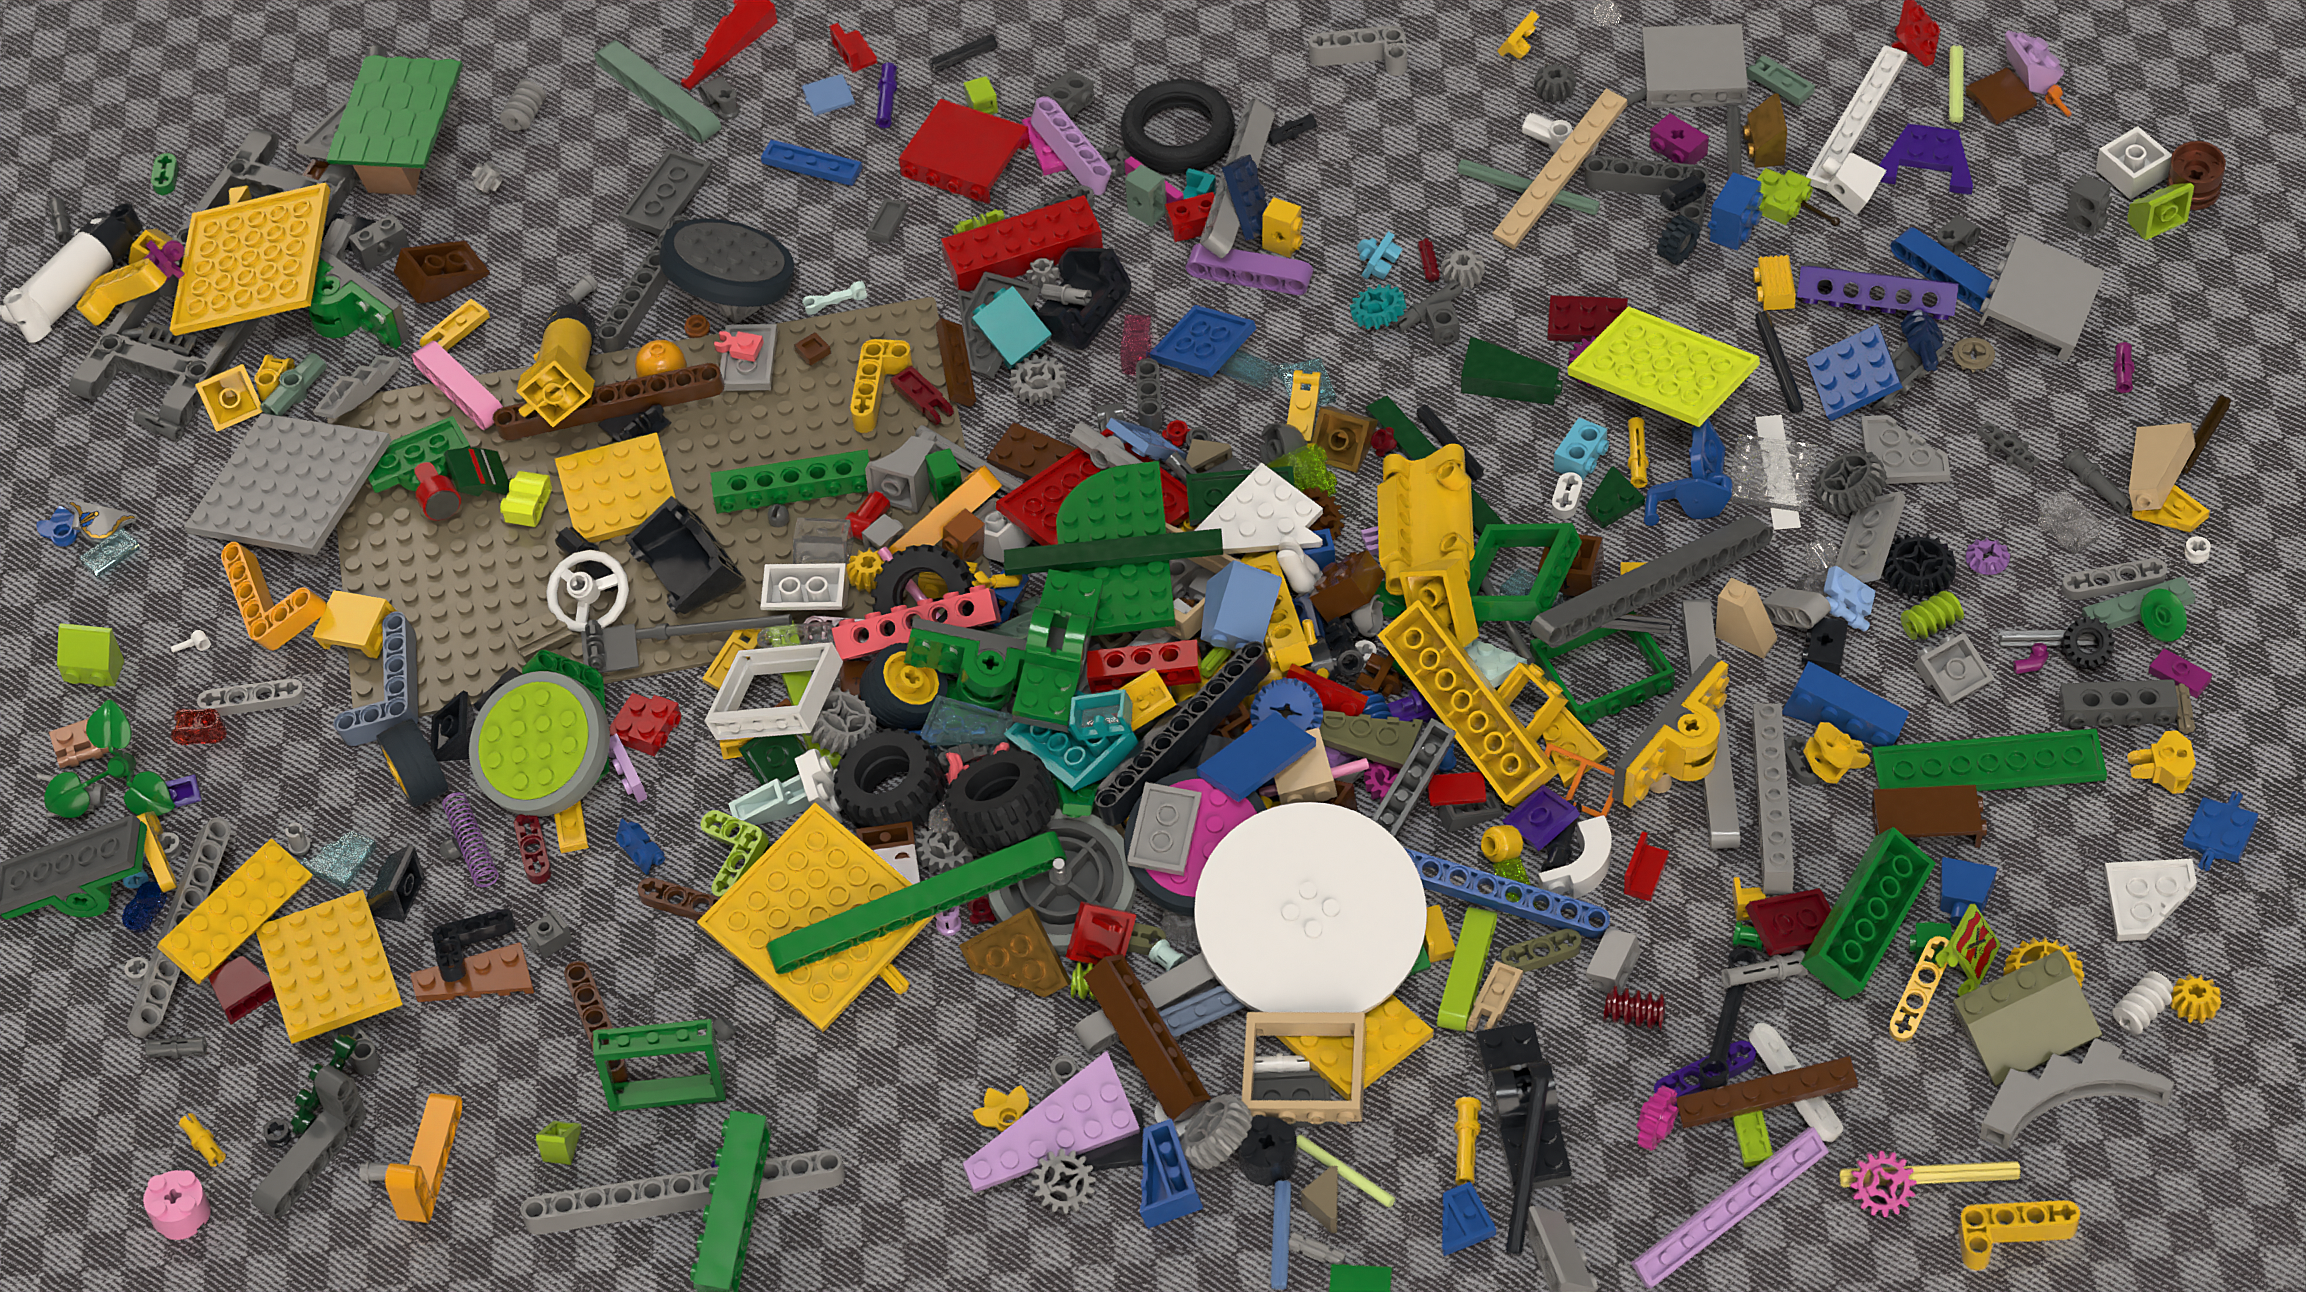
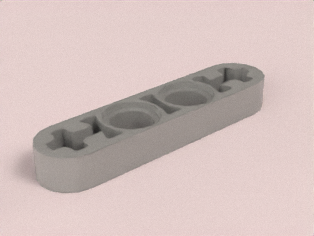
[2061,558,2167,600]
[197,679,305,717]

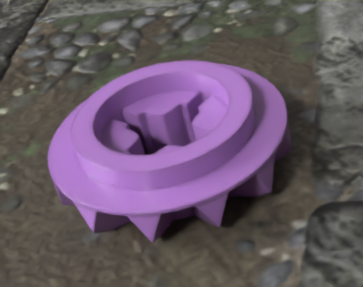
[1965,537,2010,575]

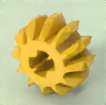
[846,547,884,594]
[2170,973,2221,1024]

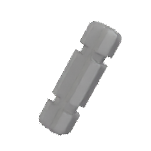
[1288,1232,1346,1266]

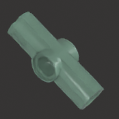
[260,353,327,416]

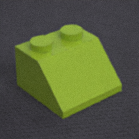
[2127,183,2194,241]
[57,623,124,687]

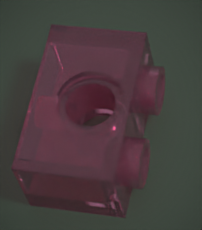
[1120,315,1153,375]

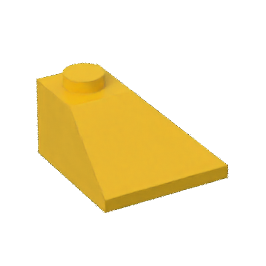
[195,364,263,432]

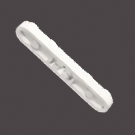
[1749,1023,1843,1142]

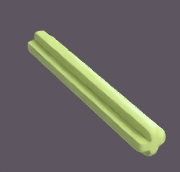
[1949,45,1963,123]

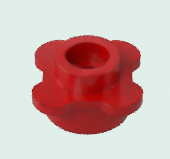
[1162,420,1191,447]

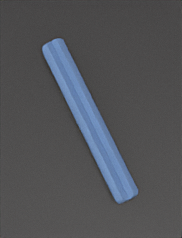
[1271,1180,1291,1290]

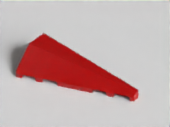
[681,0,778,91]

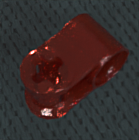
[170,708,227,745]

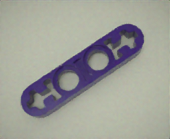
[1653,1041,1756,1106]

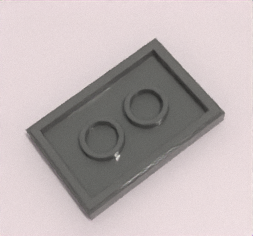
[1241,1071,1333,1127]

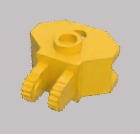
[1803,722,1871,784]
[2127,731,2196,794]

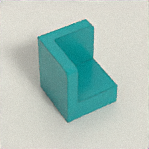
[1183,168,1217,199]

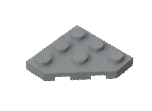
[1861,415,1950,484]

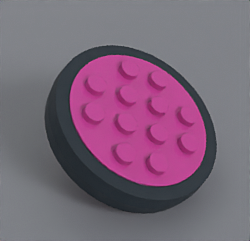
[1124,769,1267,917]

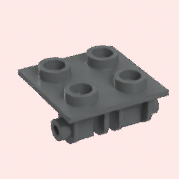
[581,620,639,673]

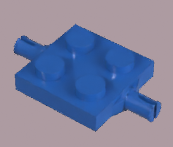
[2183,791,2258,871]

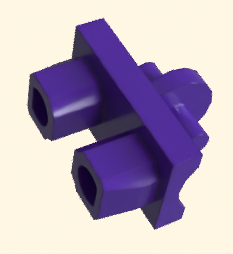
[1387,689,1437,723]

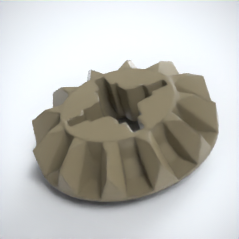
[1952,337,1995,373]

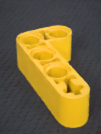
[76,258,167,326]
[850,339,913,433]
[1958,1200,2080,1271]

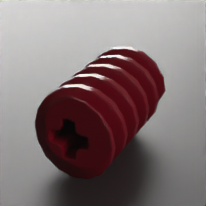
[1603,986,1666,1031]

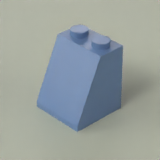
[1200,560,1282,653]

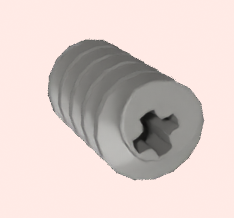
[500,79,547,131]

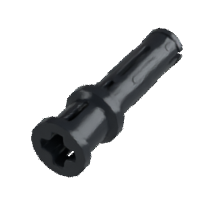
[1541,800,1582,872]

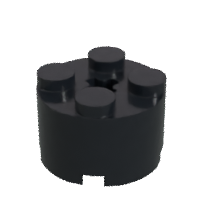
[1238,1115,1298,1186]

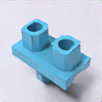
[1357,231,1403,280]

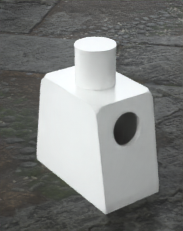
[1821,153,1886,215]

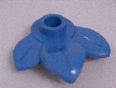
[36,506,80,547]

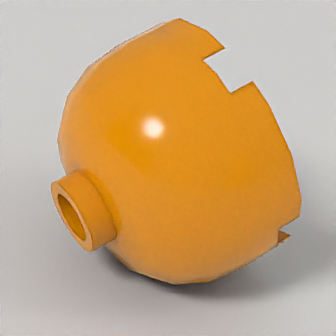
[635,340,687,391]

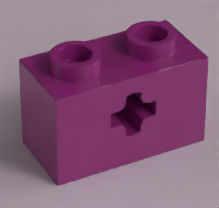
[1649,113,1709,165]

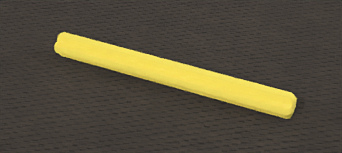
[1839,1161,2021,1187]

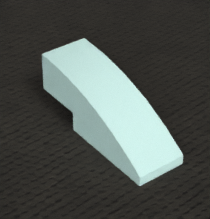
[728,774,811,825]

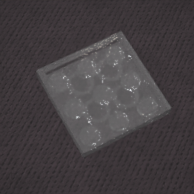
[1728,434,1818,513]

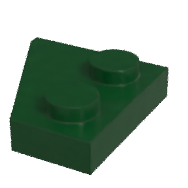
[1586,466,1645,529]

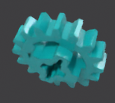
[1350,284,1407,329]

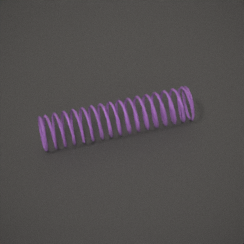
[442,792,499,887]

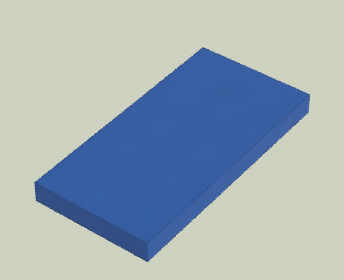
[1197,712,1316,802]

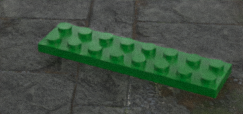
[1871,729,2107,791]

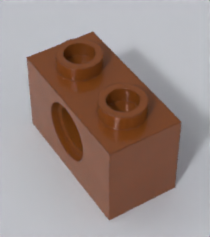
[942,508,985,562]

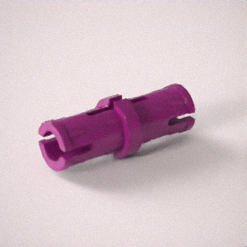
[2113,342,2135,393]

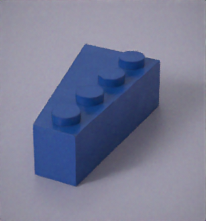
[1782,661,1909,747]

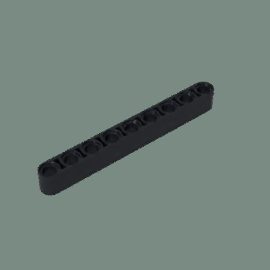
[1095,641,1271,826]

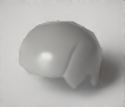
[1352,594,1384,637]

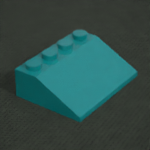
[1004,689,1139,791]

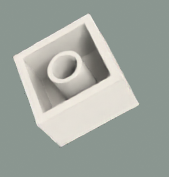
[2096,126,2172,200]

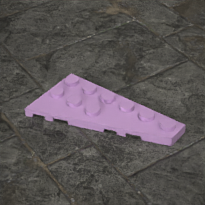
[963,1051,1140,1193]

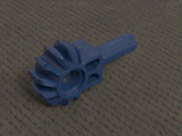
[1900,309,1944,372]

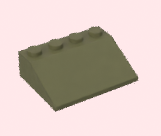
[1953,950,2102,1087]

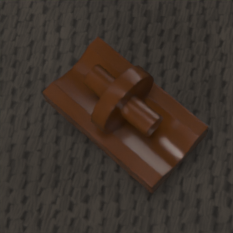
[1353,652,1403,697]

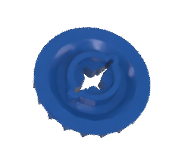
[1250,677,1323,731]

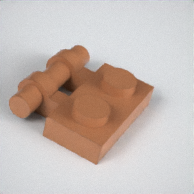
[49,718,109,769]

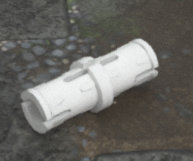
[1254,1053,1310,1074]

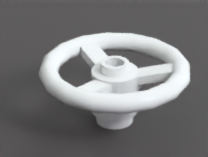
[546,550,629,632]

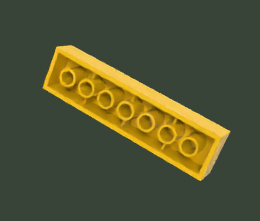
[1377,599,1559,808]

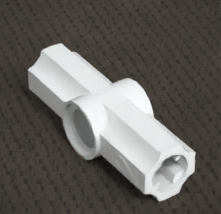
[1522,113,1599,160]

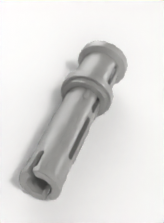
[1721,950,1808,988]

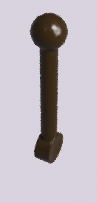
[1800,200,1841,226]

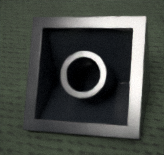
[430,690,475,762]

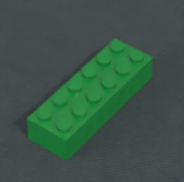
[1800,827,1936,1000]
[690,1110,772,1292]

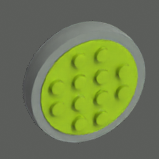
[469,671,610,817]

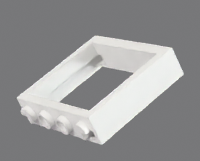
[705,642,843,740]

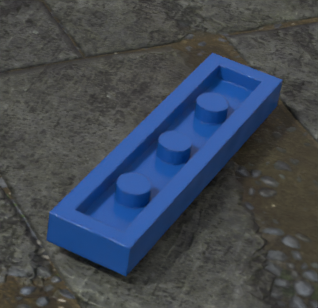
[761,140,862,186]

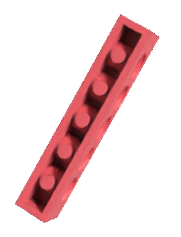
[831,585,1002,661]

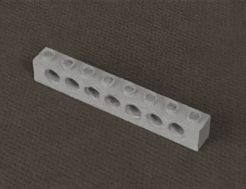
[1752,704,1794,895]

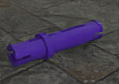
[875,62,897,128]

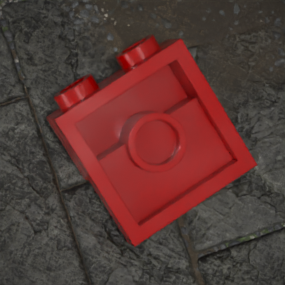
[609,692,682,757]

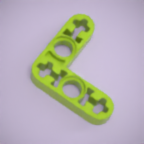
[700,810,769,898]

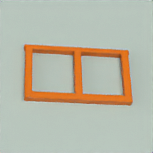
[1544,743,1615,818]

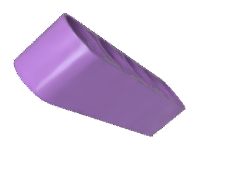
[1186,244,1313,295]

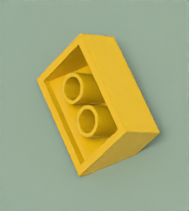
[1399,558,1479,648]

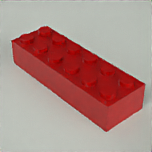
[941,195,1103,292]

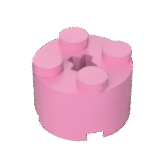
[143,1170,210,1240]

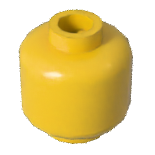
[1481,825,1523,863]

